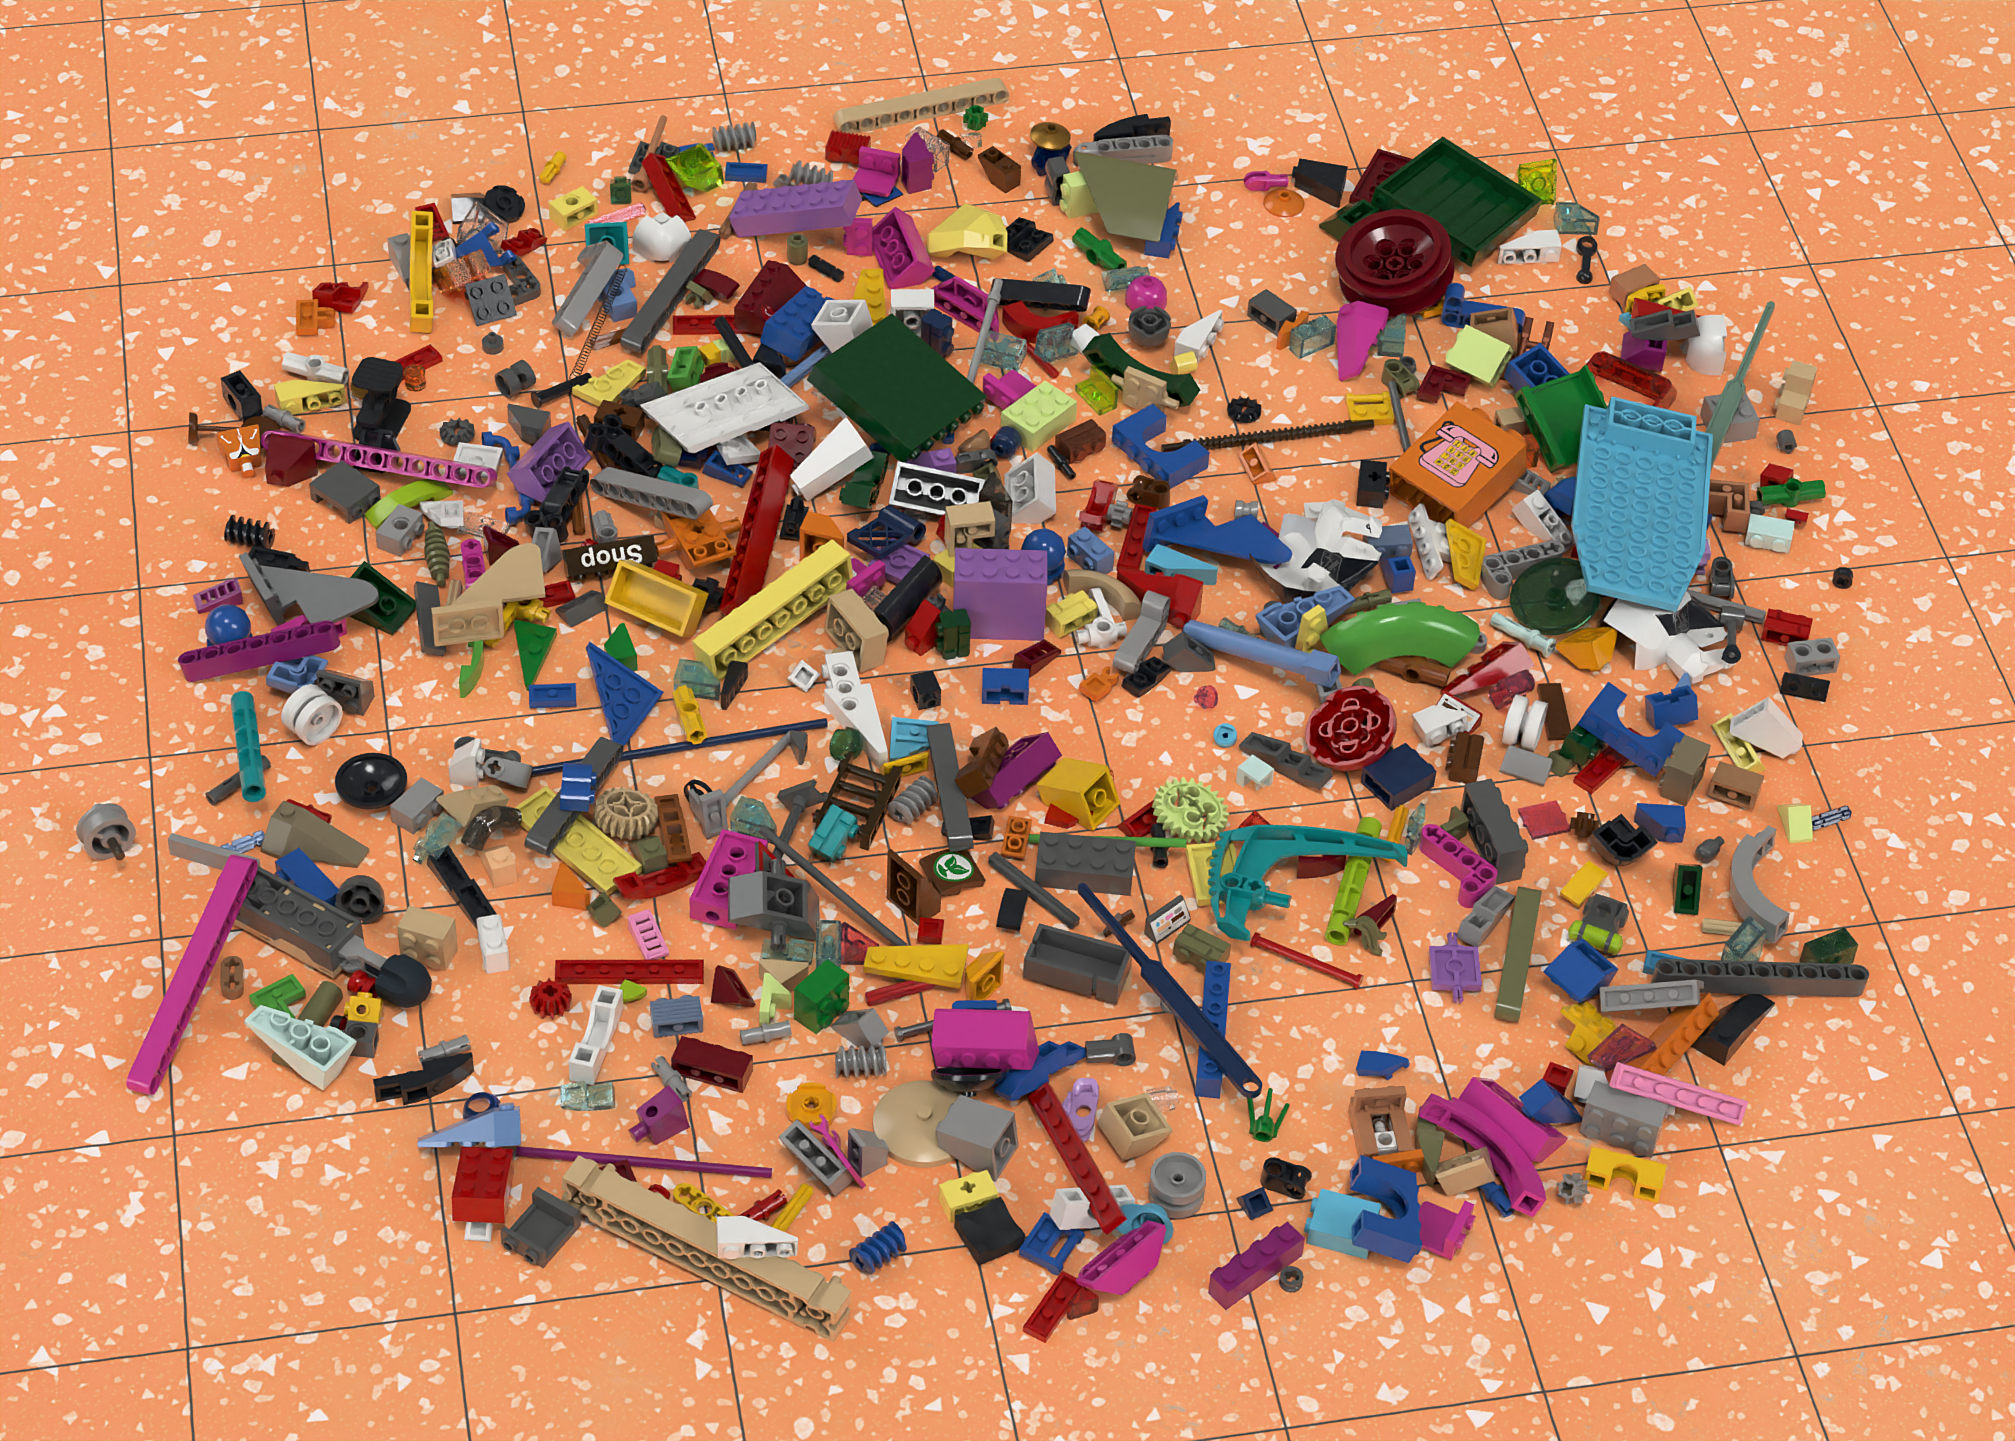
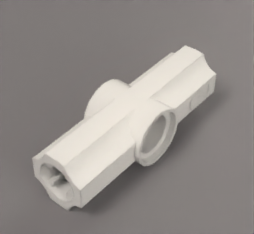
[282,352,350,387]

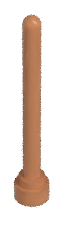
[631,115,667,191]

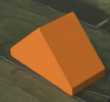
[551,862,590,911]

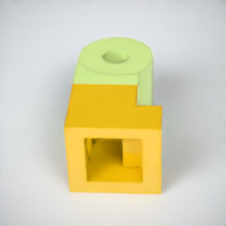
[698,338,737,369]

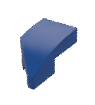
[1356,1050,1410,1081]

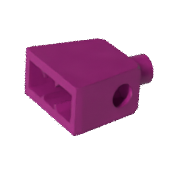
[628,1085,690,1145]

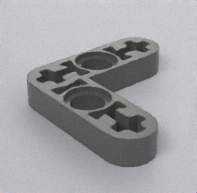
[502,255,541,306]

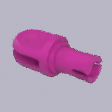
[1244,170,1289,191]

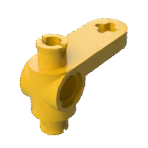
[485,598,551,648]

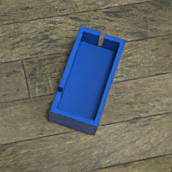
[760,285,834,362]

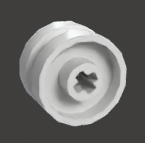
[281,684,343,746]
[1502,694,1548,752]

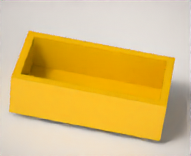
[604,559,709,637]

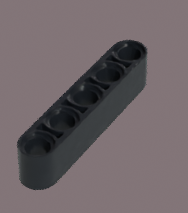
[990,278,1091,312]

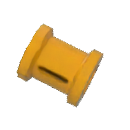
[1082,306,1110,332]

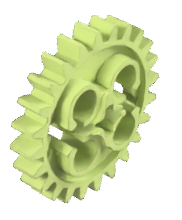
[1152,777,1229,844]

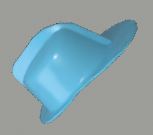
[1116,1203,1174,1244]

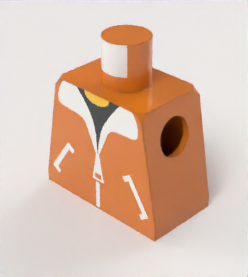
[216,424,262,478]

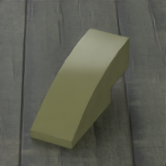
[1415,1106,1445,1187]

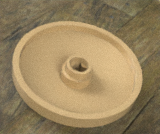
[873,1080,961,1168]

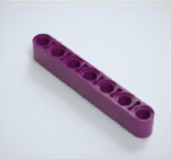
[178,620,341,682]

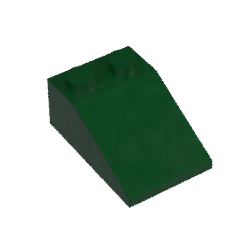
[349,561,416,635]

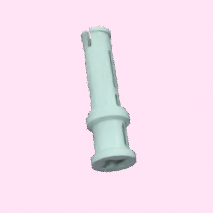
[1490,612,1557,658]

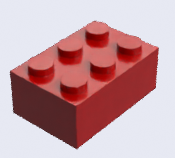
[451,1146,514,1223]

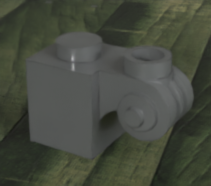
[620,381,667,419]

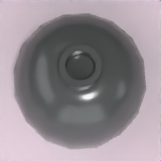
[1128,306,1171,347]
[335,875,385,925]

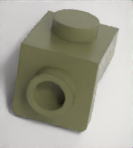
[1440,806,1469,841]

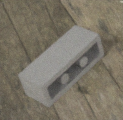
[779,1120,854,1197]

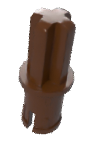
[936,129,974,160]

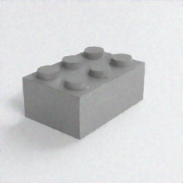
[1579,1080,1668,1158]

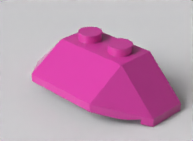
[931,276,999,343]
[1076,1220,1166,1295]

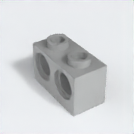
[1784,637,1840,676]

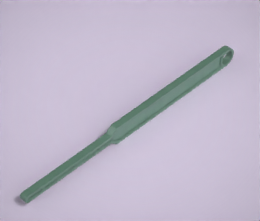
[1705,301,1775,470]

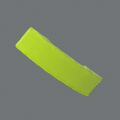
[365,479,453,530]

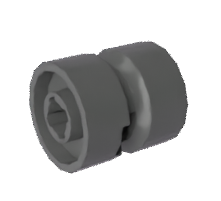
[494,360,536,398]

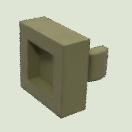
[685,280,714,309]

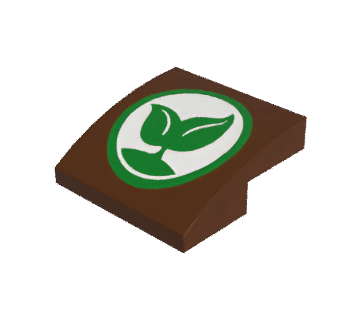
[919,849,986,896]

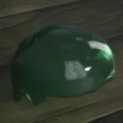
[829,726,864,761]

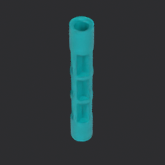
[230,691,266,802]

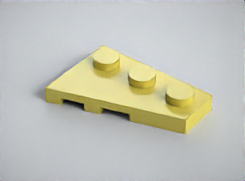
[572,359,646,406]
[1295,604,1328,653]

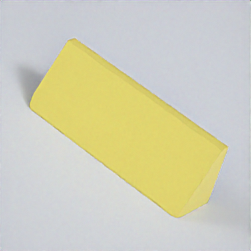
[1712,713,1766,773]

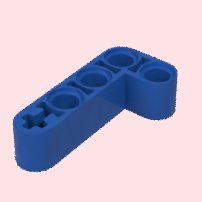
[1441,283,1526,333]

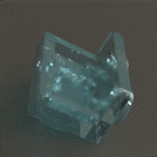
[1034,322,1078,363]
[413,812,462,865]

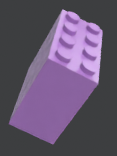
[953,548,1047,641]

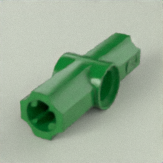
[1072,227,1127,276]
[1756,478,1826,507]

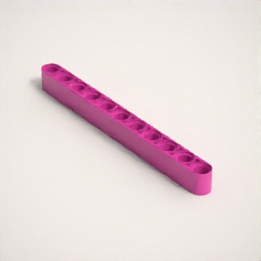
[261,430,497,488]
[126,854,258,1095]

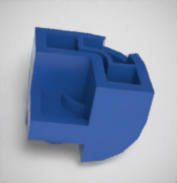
[1543,476,1576,518]

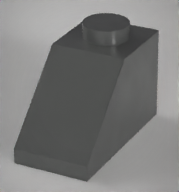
[507,403,551,444]
[1163,631,1216,673]

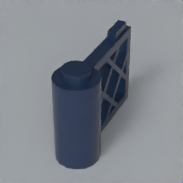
[847,505,926,560]

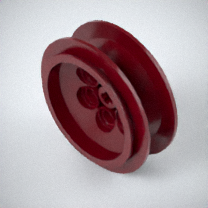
[1335,209,1455,318]

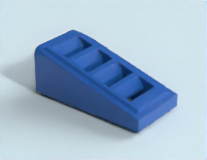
[702,450,753,487]

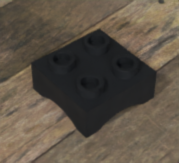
[954,1196,1025,1266]

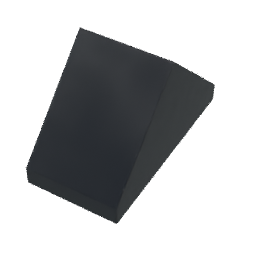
[753,343,786,379]

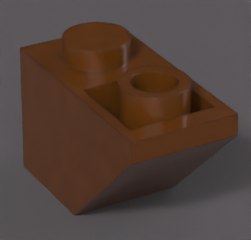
[978,146,1021,194]

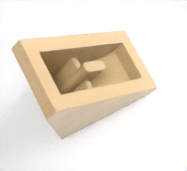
[759,959,809,993]

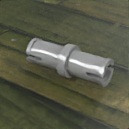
[263,404,306,433]
[740,1020,792,1046]
[418,1034,471,1064]
[651,1056,692,1102]

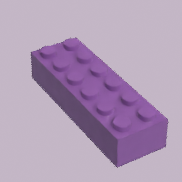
[729,179,862,238]

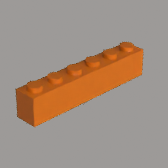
[1624,993,1719,1076]

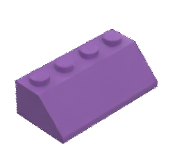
[506,421,592,503]

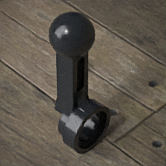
[1576,236,1598,284]

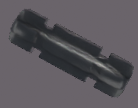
[808,255,845,282]

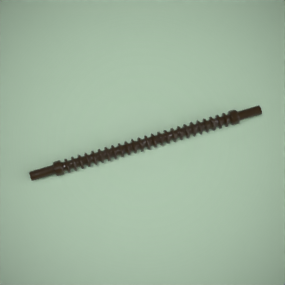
[1161,419,1374,452]

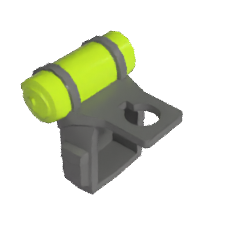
[1568,893,1629,956]

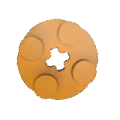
[786,1082,837,1129]

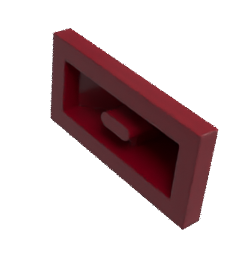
[711,965,756,1007]

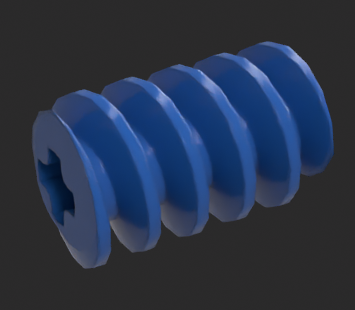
[849,1221,907,1274]

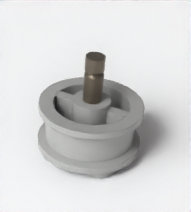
[76,803,136,860]

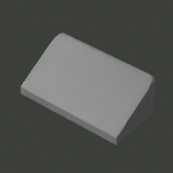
[1499,745,1553,787]

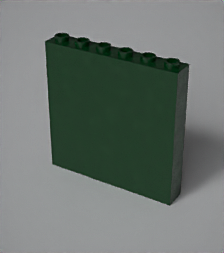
[807,313,987,463]

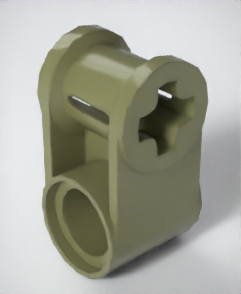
[1381,359,1420,399]

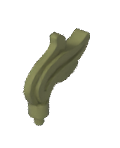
[1343,916,1387,956]

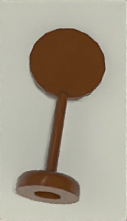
[188,412,280,448]

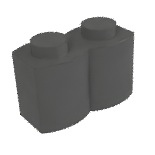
[1044,156,1070,206]

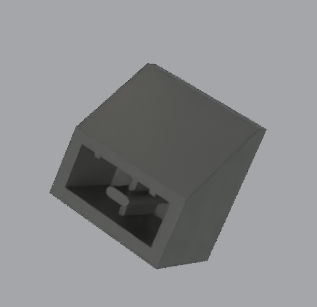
[316,670,375,716]

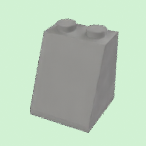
[936,1095,1019,1182]

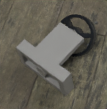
[684,779,728,839]

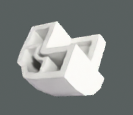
[632,212,691,263]
[1686,315,1727,376]

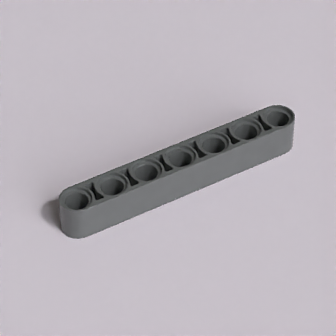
[926,722,974,852]
[524,737,624,856]

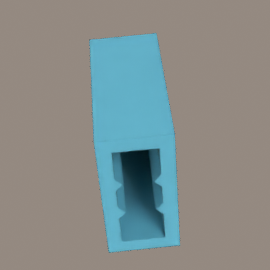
[1304,1188,1381,1259]

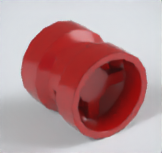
[347,969,378,998]

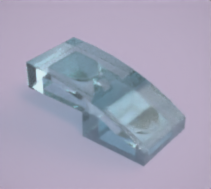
[1404,803,1426,856]
[760,938,814,965]
[560,1081,615,1111]

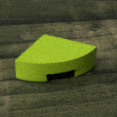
[619,979,647,1004]

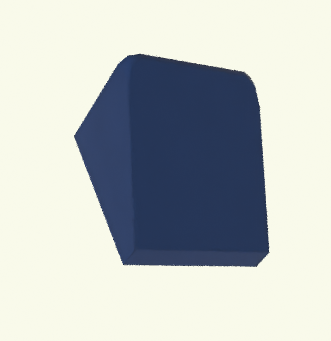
[1236,1187,1273,1220]

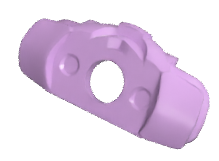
[1062,1078,1099,1142]

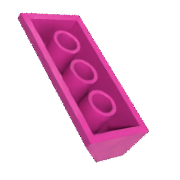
[873,206,935,289]
[932,1008,1039,1070]
[1458,1077,1568,1162]

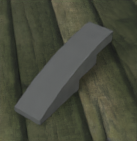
[1239,732,1333,790]

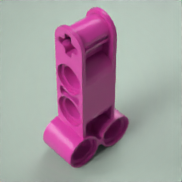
[461,539,486,590]

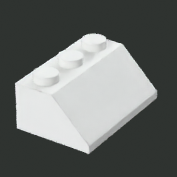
[1004,452,1056,524]

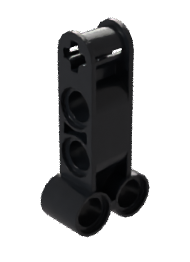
[584,414,663,478]
[523,466,589,543]

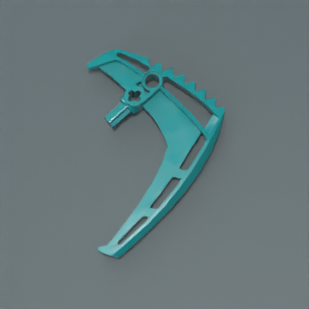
[1208,825,1408,941]

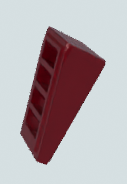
[1012,639,1062,678]
[1354,894,1397,937]

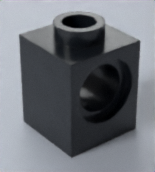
[910,670,941,710]

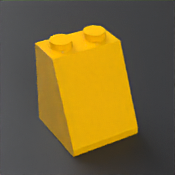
[1036,757,1121,831]

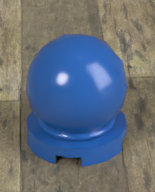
[1021,528,1066,586]
[204,604,253,647]

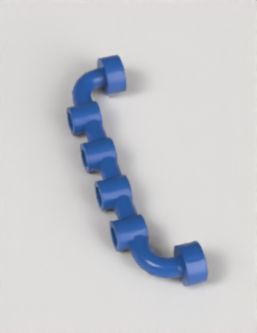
[481,431,534,525]

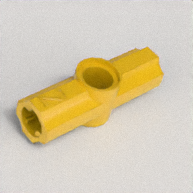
[672,685,707,745]

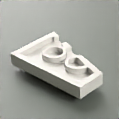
[715,434,761,465]

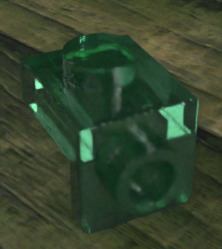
[610,176,632,204]

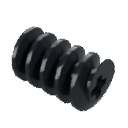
[224,514,276,549]

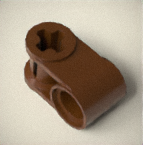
[1126,475,1170,510]

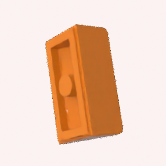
[1238,442,1277,485]

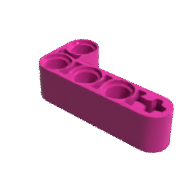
[1419,824,1498,908]

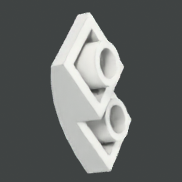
[432,238,456,268]

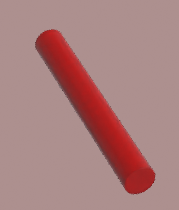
[1015,335,1059,378]

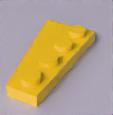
[863,944,969,989]

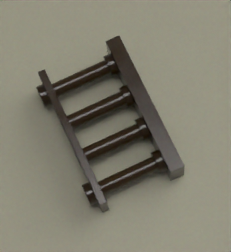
[813,751,902,851]

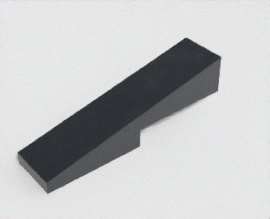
[427,846,497,929]

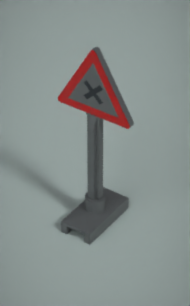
[755,779,829,878]

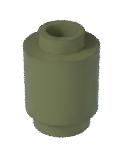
[787,233,808,265]

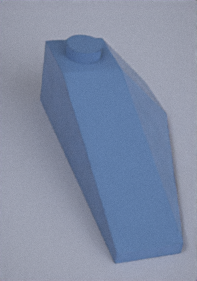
[417,1102,521,1147]

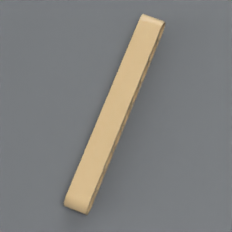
[833,78,1010,134]

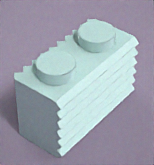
[1745,513,1795,554]

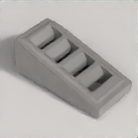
[1510,469,1551,495]

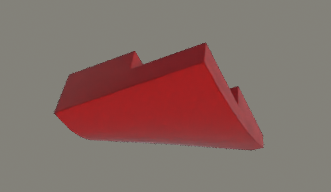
[312,282,369,314]

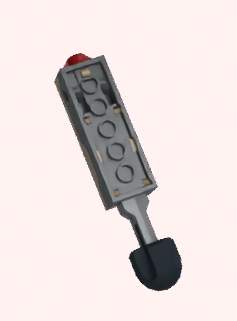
[216,866,432,1008]

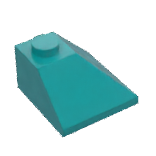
[584,222,630,265]

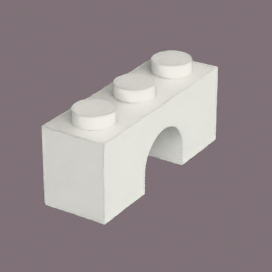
[1049,1184,1136,1230]

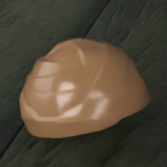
[958,429,991,453]

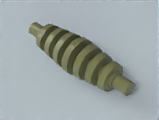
[424,521,450,587]

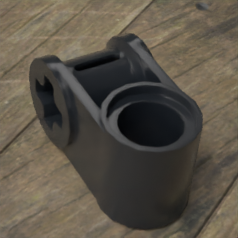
[1260,1157,1312,1199]

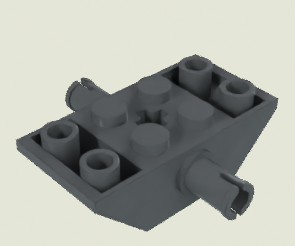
[728,859,820,951]

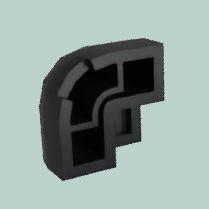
[1588,813,1658,866]

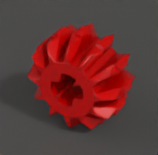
[529,977,572,1020]

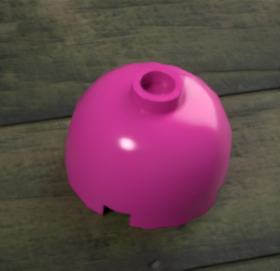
[1125,275,1167,312]

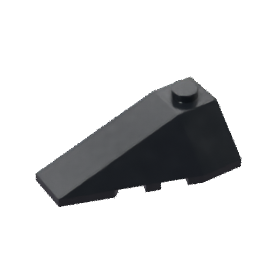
[1690,994,1775,1066]

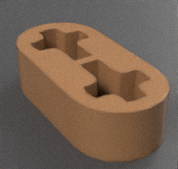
[220,956,244,1000]

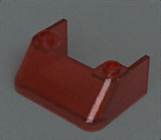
[1586,351,1677,410]

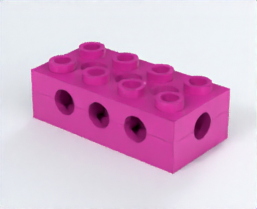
[689,829,768,930]

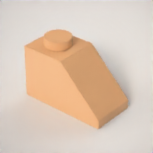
[478,845,517,889]

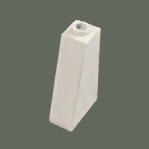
[790,417,873,502]

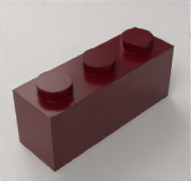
[671,1036,753,1093]

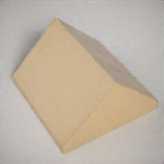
[1435,1146,1496,1197]

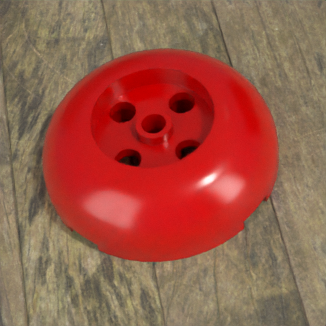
[1305,686,1397,771]

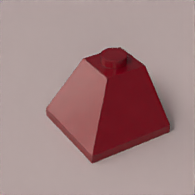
[265,433,318,487]

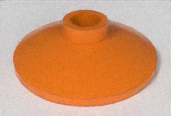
[1263,189,1305,218]

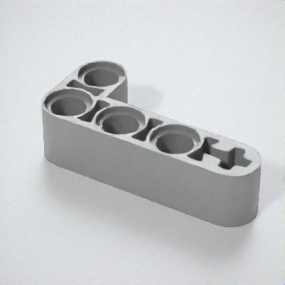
[1480,540,1564,600]
[1113,590,1170,674]

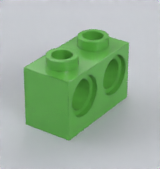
[667,346,705,393]

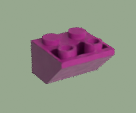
[901,132,935,194]
[1620,330,1667,371]

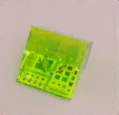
[665,143,725,192]

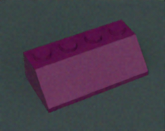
[971,732,1062,810]

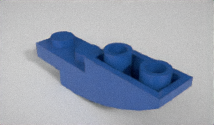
[994,1041,1086,1101]

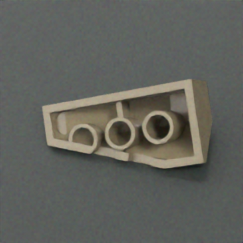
[260,801,370,868]

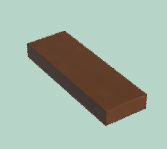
[1537,683,1571,740]

